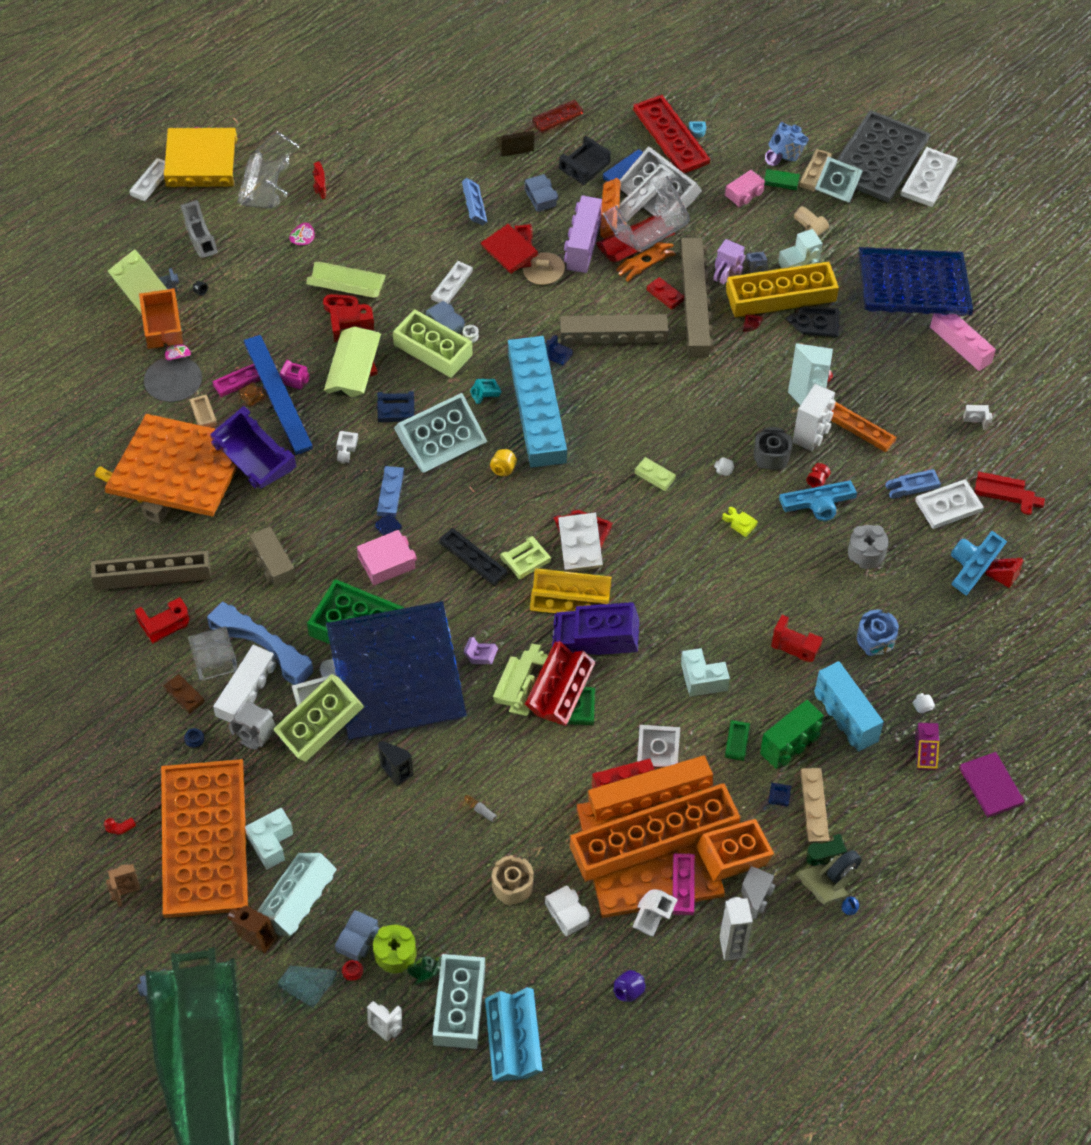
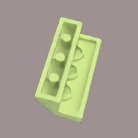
[306,262,385,298]
[324,327,381,397]

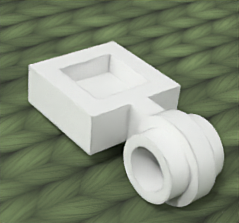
[336,431,358,464]

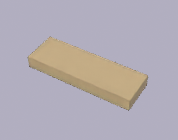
[799,149,832,191]

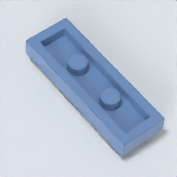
[462,178,487,226]
[377,466,404,517]

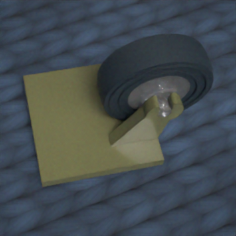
[796,850,862,905]

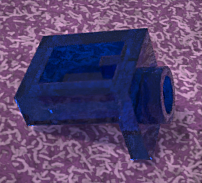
[545,335,573,366]

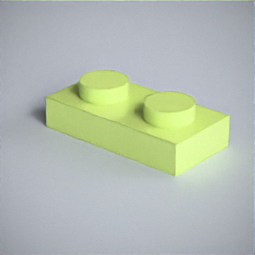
[635,457,676,491]

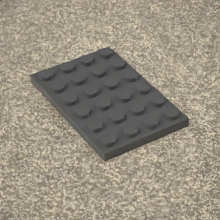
[837,110,931,203]

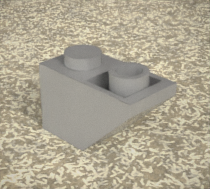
[741,866,776,919]

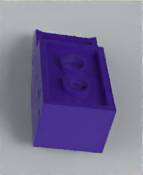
[552,602,640,655]

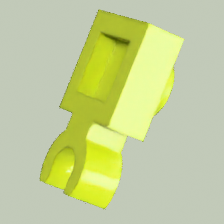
[722,507,758,537]

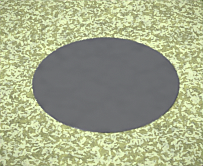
[144,357,202,402]

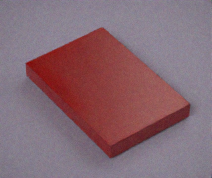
[481,224,539,274]

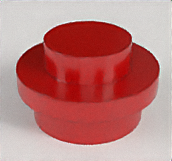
[342,960,363,981]

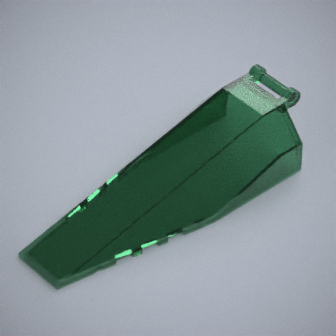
[145,947,244,1145]

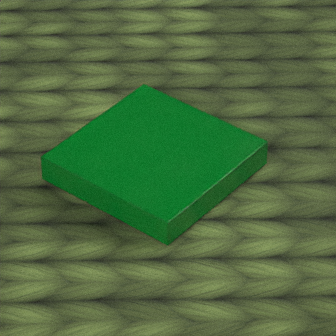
[554,687,595,725]

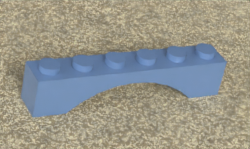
[207,601,313,685]

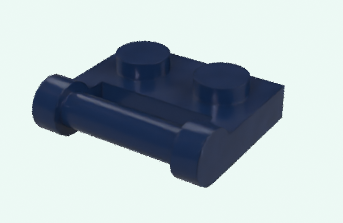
[377,391,414,422]

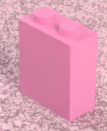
[357,530,417,585]

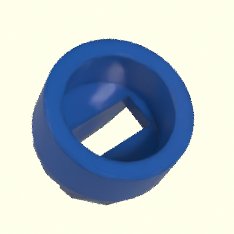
[842,896,859,915]

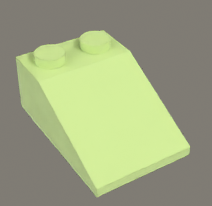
[108,249,167,314]

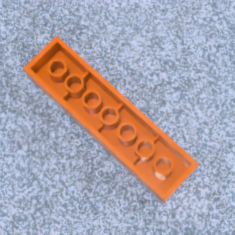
[570,783,741,882]

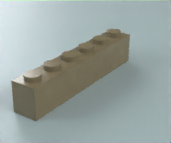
[560,314,668,345]
[91,551,211,590]

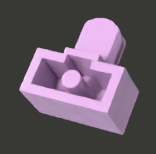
[713,239,745,285]

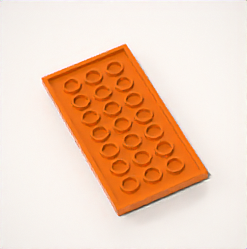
[161,759,248,918]

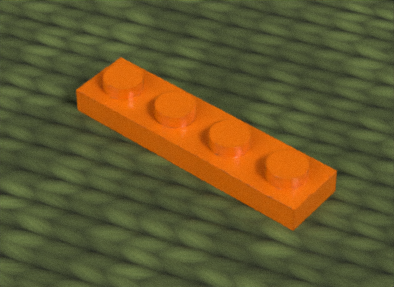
[600,178,621,239]

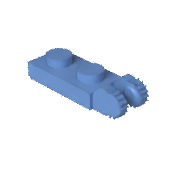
[885,469,941,498]

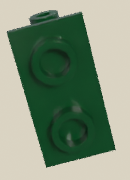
[407,956,442,985]

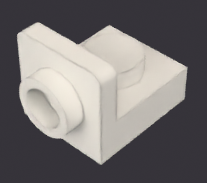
[963,405,992,430]

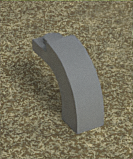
[180,200,218,258]

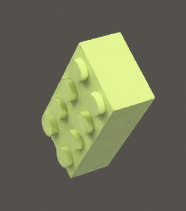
[393,309,473,378]
[273,674,364,762]

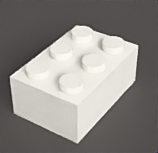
[793,384,836,451]

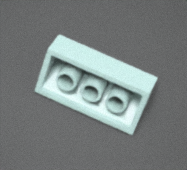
[788,343,833,405]
[257,853,337,936]

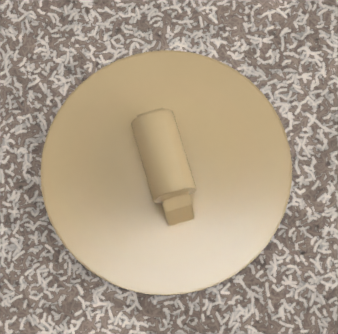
[523,252,565,285]

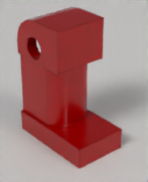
[330,304,374,342]
[134,597,190,644]
[771,615,823,662]

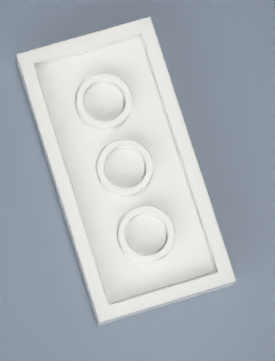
[900,147,958,207]

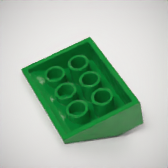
[307,579,404,665]

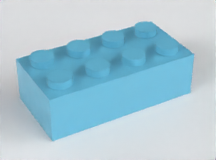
[814,661,884,752]

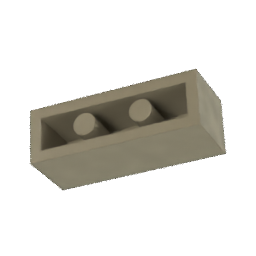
[248,527,296,588]

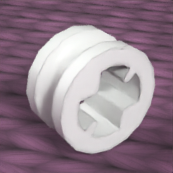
[462,325,479,343]

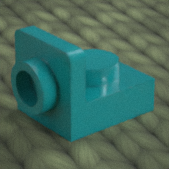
[470,379,502,404]

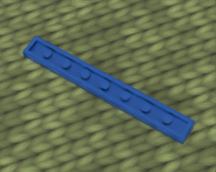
[244,335,313,455]

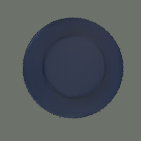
[184,728,205,748]

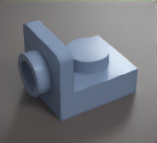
[746,252,768,274]
[158,268,179,292]

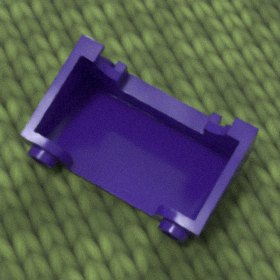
[210,406,296,489]

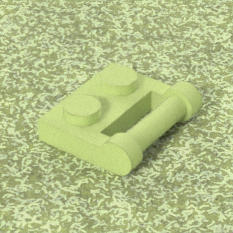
[500,536,551,580]

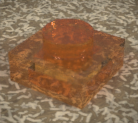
[238,382,264,406]

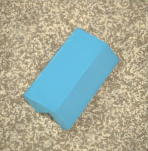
[485,987,542,1081]

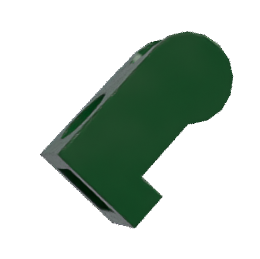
[806,833,847,866]

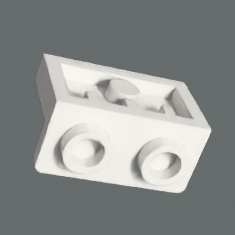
[367,1001,402,1041]

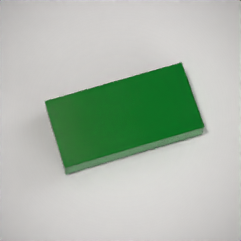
[764,169,800,190]
[724,720,750,761]

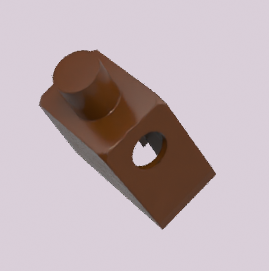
[227,906,278,954]

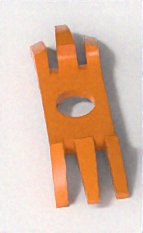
[616,242,676,282]

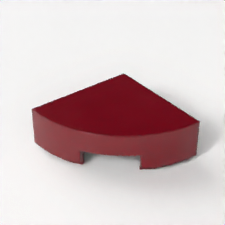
[743,314,763,332]

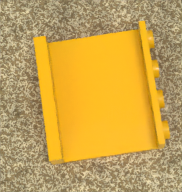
[164,128,237,187]

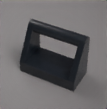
[378,741,414,786]

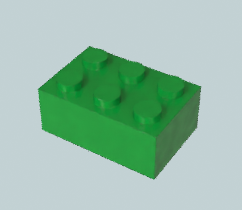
[760,700,824,769]

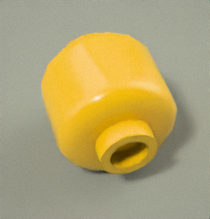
[490,449,517,477]

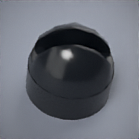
[192,281,208,296]

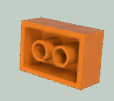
[695,819,774,882]

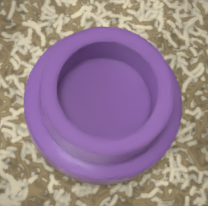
[765,150,782,166]

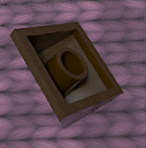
[496,131,534,157]

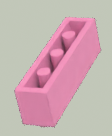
[930,305,996,371]

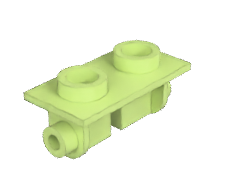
[509,675,536,716]

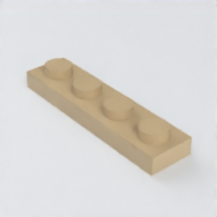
[800,768,829,845]

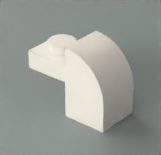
[633,889,678,936]

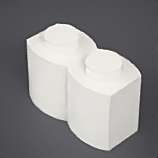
[545,886,590,937]

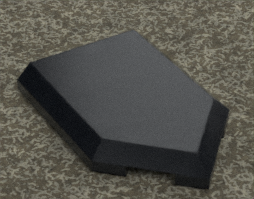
[785,306,839,337]

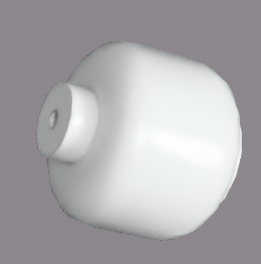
[714,457,734,476]
[913,693,935,713]

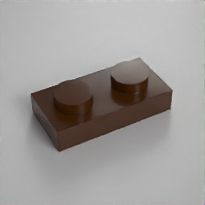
[163,674,205,714]

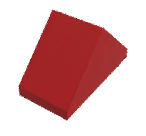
[984,558,1024,588]

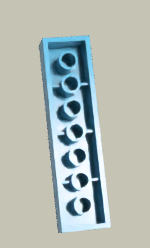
[508,336,567,468]

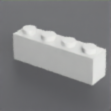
[213,645,276,722]
[719,897,753,961]

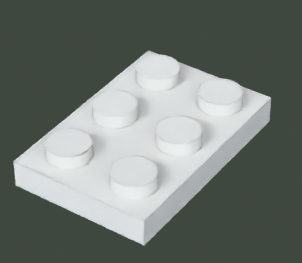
[915,479,984,529]
[558,513,603,572]

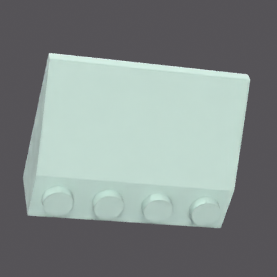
[394,393,487,473]

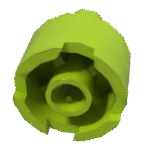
[373,925,417,974]

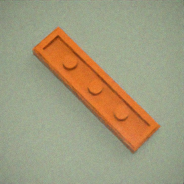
[831,402,896,452]

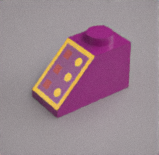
[915,723,939,770]

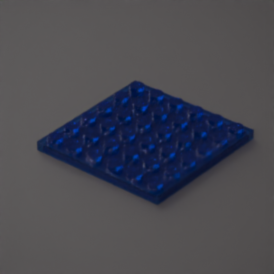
[858,247,973,316]
[326,601,467,740]

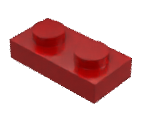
[647,277,684,310]

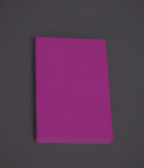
[959,752,1025,818]

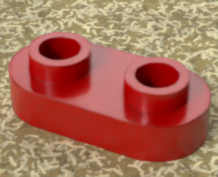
[323,294,358,312]

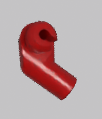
[104,818,136,835]

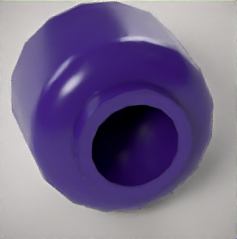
[614,970,645,1002]

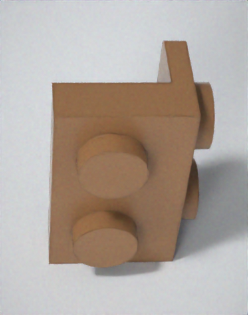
[106,864,141,907]

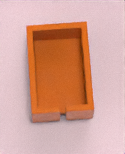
[139,288,184,349]

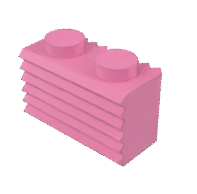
[725,170,765,207]

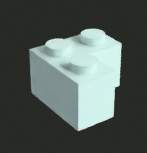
[778,229,822,269]
[681,648,730,697]
[245,807,293,870]

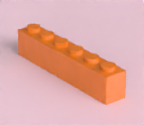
[588,755,713,821]

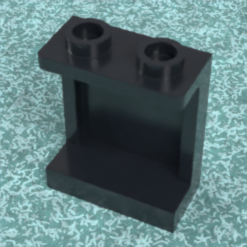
[559,136,611,185]

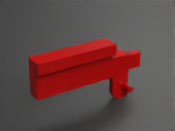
[974,471,1045,515]

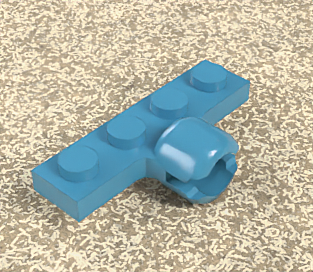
[779,480,857,522]
[951,531,1007,596]

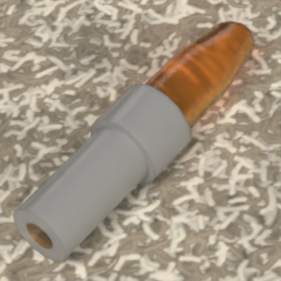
[465,795,497,822]

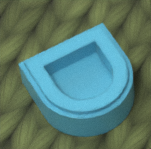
[689,122,706,138]

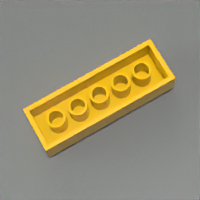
[726,262,839,317]

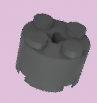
[753,427,792,470]

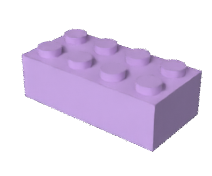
[564,196,602,273]

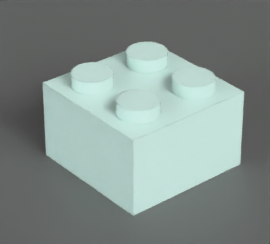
[815,157,862,203]

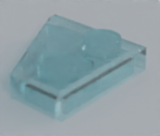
[278,966,337,1008]

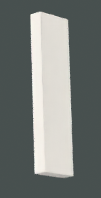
[619,163,674,223]

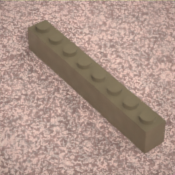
[680,238,713,357]

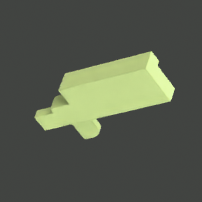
[493,644,548,706]

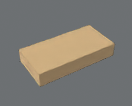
[189,394,217,427]

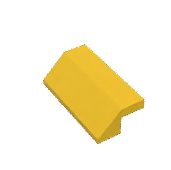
[530,568,612,613]

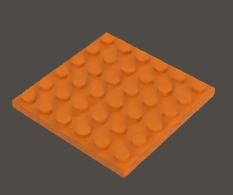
[105,414,238,517]
[577,791,725,918]

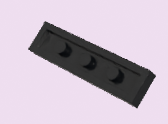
[439,528,508,586]

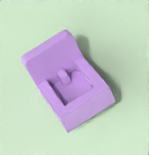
[464,637,498,664]

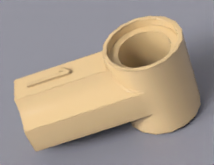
[794,206,829,236]

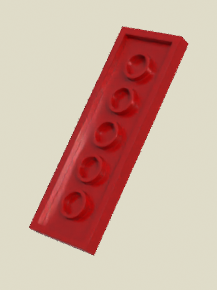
[633,95,710,173]

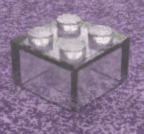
[188,626,238,681]

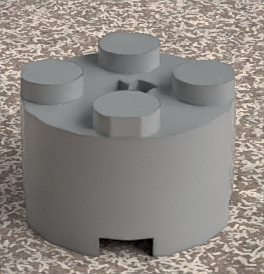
[848,525,888,569]
[229,701,276,749]

